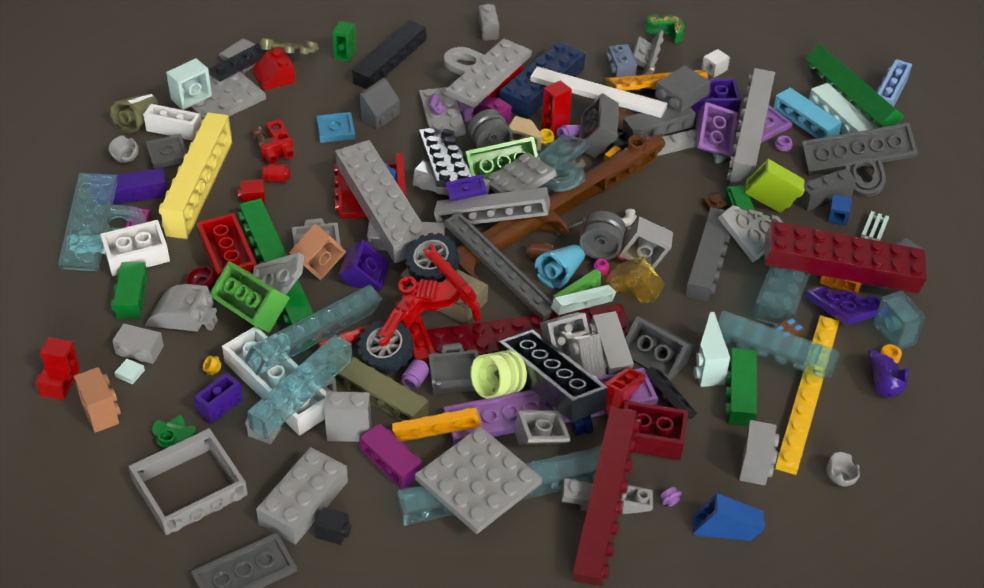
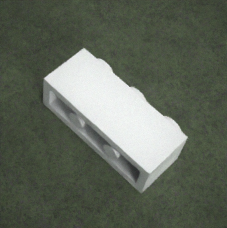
[143,104,201,141]

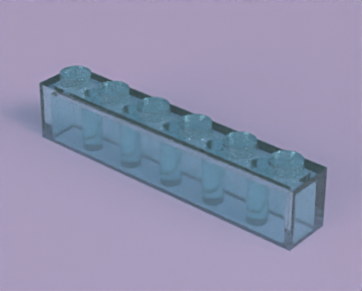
[718,311,840,378]
[247,334,352,439]

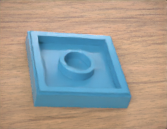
[316,112,355,143]

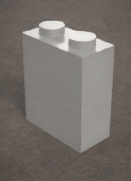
[324,391,372,442]

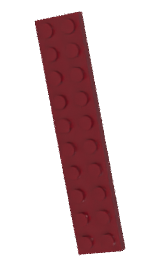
[427,304,630,356]

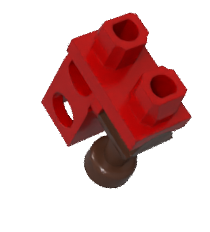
[250,119,294,164]

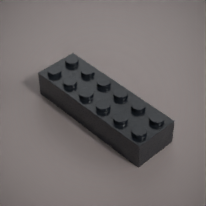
[499,329,608,422]

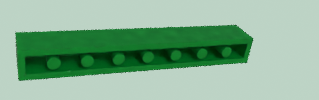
[805,44,904,128]

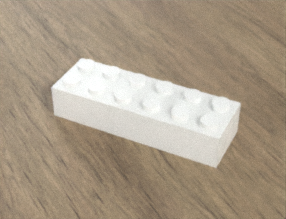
[222,326,326,436]

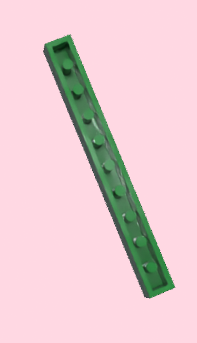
[238,198,321,347]

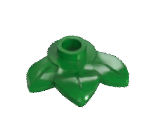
[152,415,196,449]

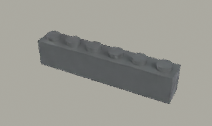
[685,207,731,302]

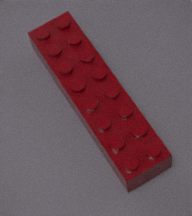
[764,221,927,294]

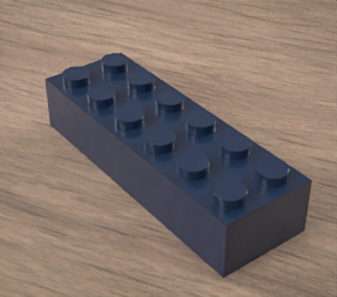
[500,41,586,119]

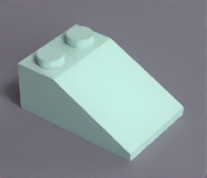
[693,312,730,387]

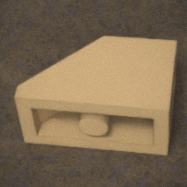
[509,116,542,151]

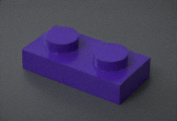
[446,174,487,202]

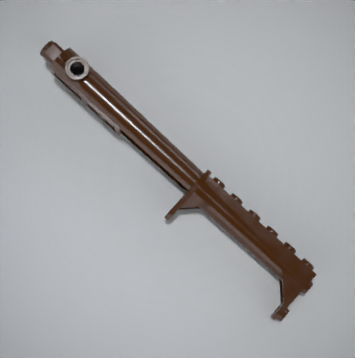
[457,135,665,281]

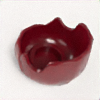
[185,266,216,291]

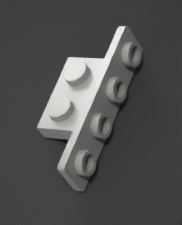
[632,30,664,75]

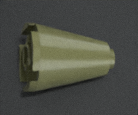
[110,94,158,134]

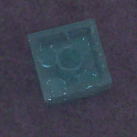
[874,290,926,350]

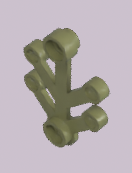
[260,38,319,54]

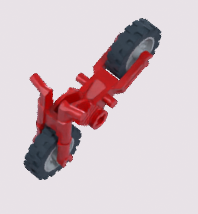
[358,233,481,374]

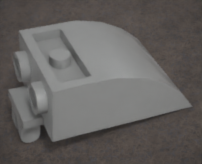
[144,284,218,332]

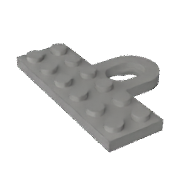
[444,38,532,108]

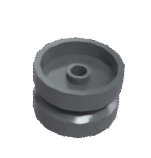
[468,109,513,149]
[580,211,626,260]

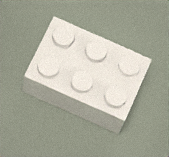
[100,220,170,276]

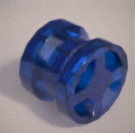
[571,415,593,436]

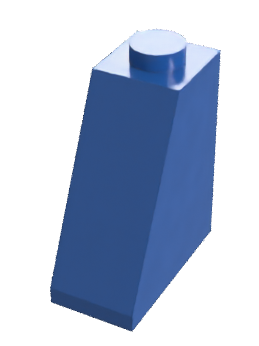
[693,493,765,541]

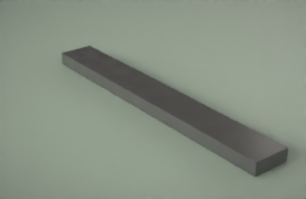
[444,212,556,321]

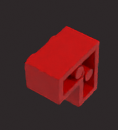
[36,337,80,400]

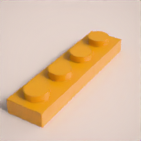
[392,407,482,442]

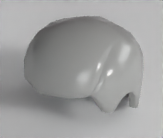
[108,135,139,163]
[826,452,860,487]

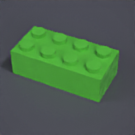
[210,261,290,333]

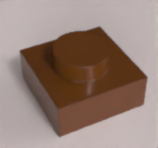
[702,194,728,212]

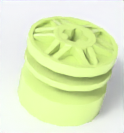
[470,350,527,399]

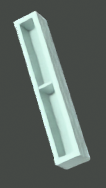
[551,285,616,315]

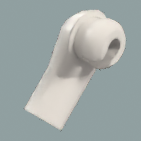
[621,209,636,227]

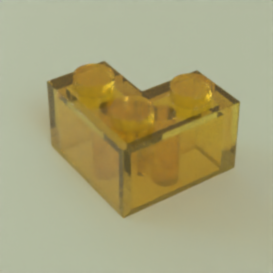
[606,256,665,304]

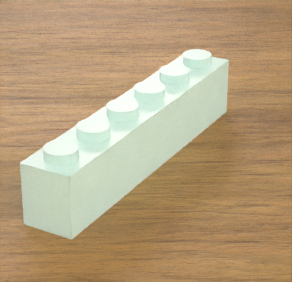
[809,83,878,134]

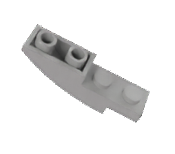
[562,478,653,514]

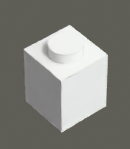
[702,49,730,78]

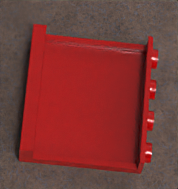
[334,153,406,219]

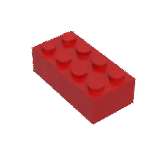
[197,213,256,280]

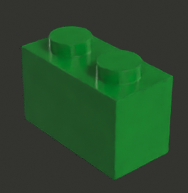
[332,21,357,62]

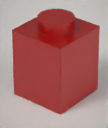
[238,179,266,205]

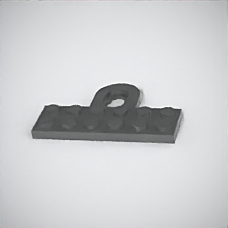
[802,123,918,197]

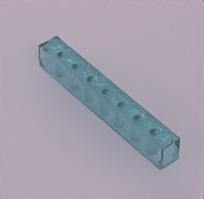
[244,285,383,376]

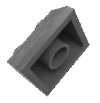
[360,78,400,130]

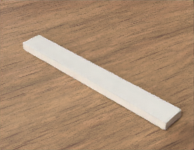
[530,67,667,118]

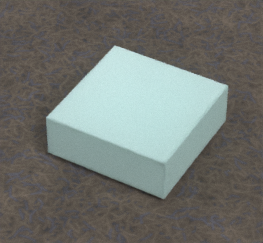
[114,359,145,384]

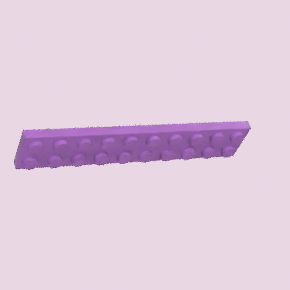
[444,368,658,445]

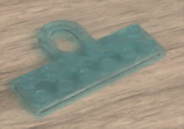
[494,134,590,194]
[58,173,147,271]

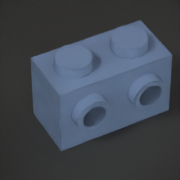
[606,44,637,77]

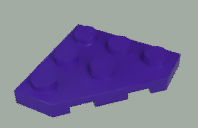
[805,287,891,325]

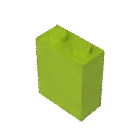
[745,159,805,213]

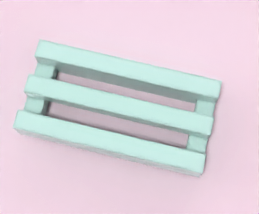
[861,211,889,241]

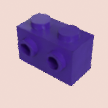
[194,373,243,424]

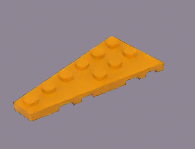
[605,70,708,91]

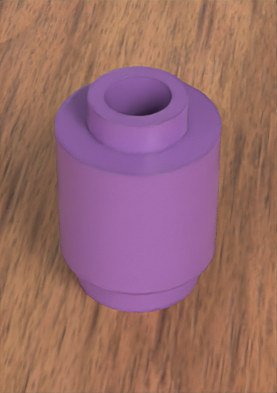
[401,360,430,390]

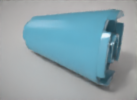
[535,245,585,289]

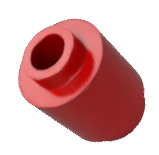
[263,164,291,183]

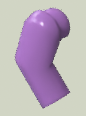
[429,94,445,114]

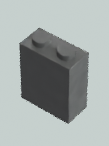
[655,65,711,112]

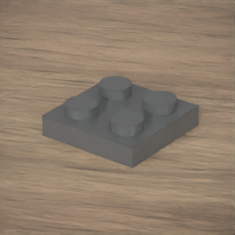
[146,134,188,169]

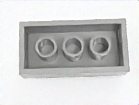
[256,447,348,545]

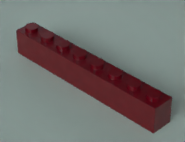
[573,407,642,586]

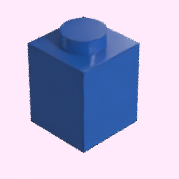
[828,194,852,226]

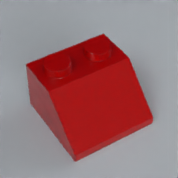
[252,47,296,91]

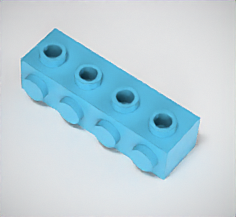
[773,88,842,139]

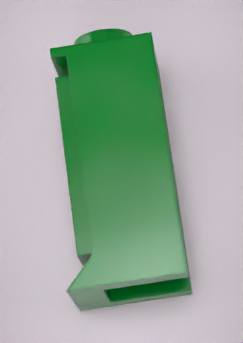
[725,185,755,211]

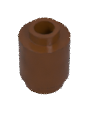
[526,241,555,261]

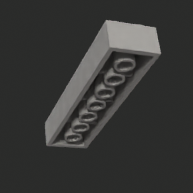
[727,68,775,187]
[335,140,428,263]

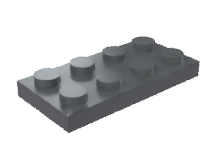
[191,533,297,588]

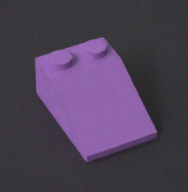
[695,102,738,158]

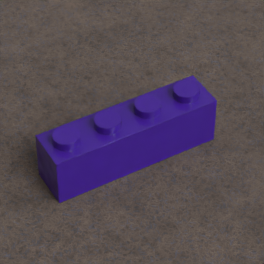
[88,168,167,208]

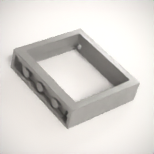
[128,428,248,535]

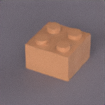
[289,223,346,281]
[74,367,121,433]

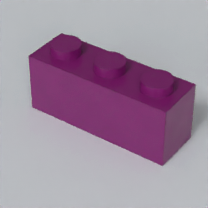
[360,424,423,490]

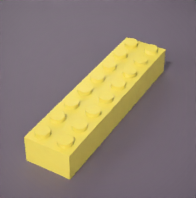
[159,112,232,239]

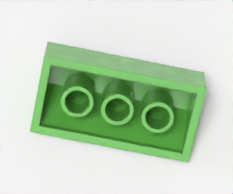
[463,137,539,179]

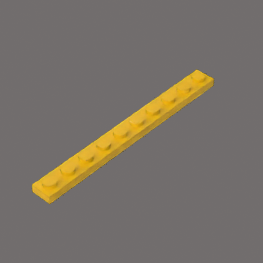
[775,315,840,475]

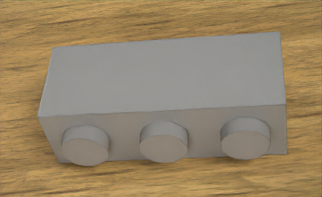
[588,311,634,375]

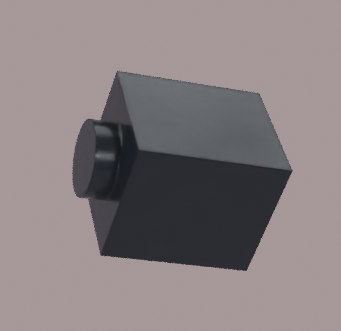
[314,507,352,545]

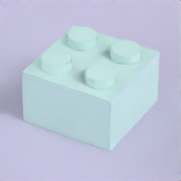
[166,59,212,110]

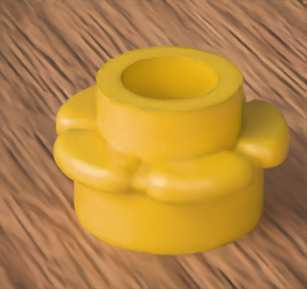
[540,129,554,145]
[203,356,221,375]

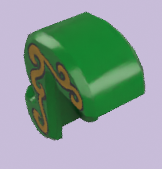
[645,15,685,44]

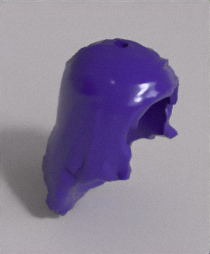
[868,349,910,398]

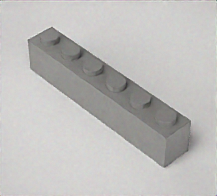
[434,187,550,228]

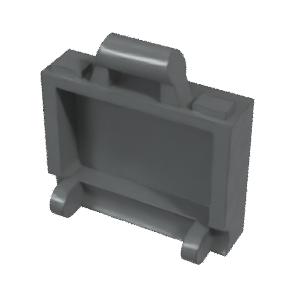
[428,343,479,395]

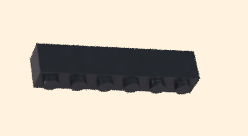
[352,20,427,89]

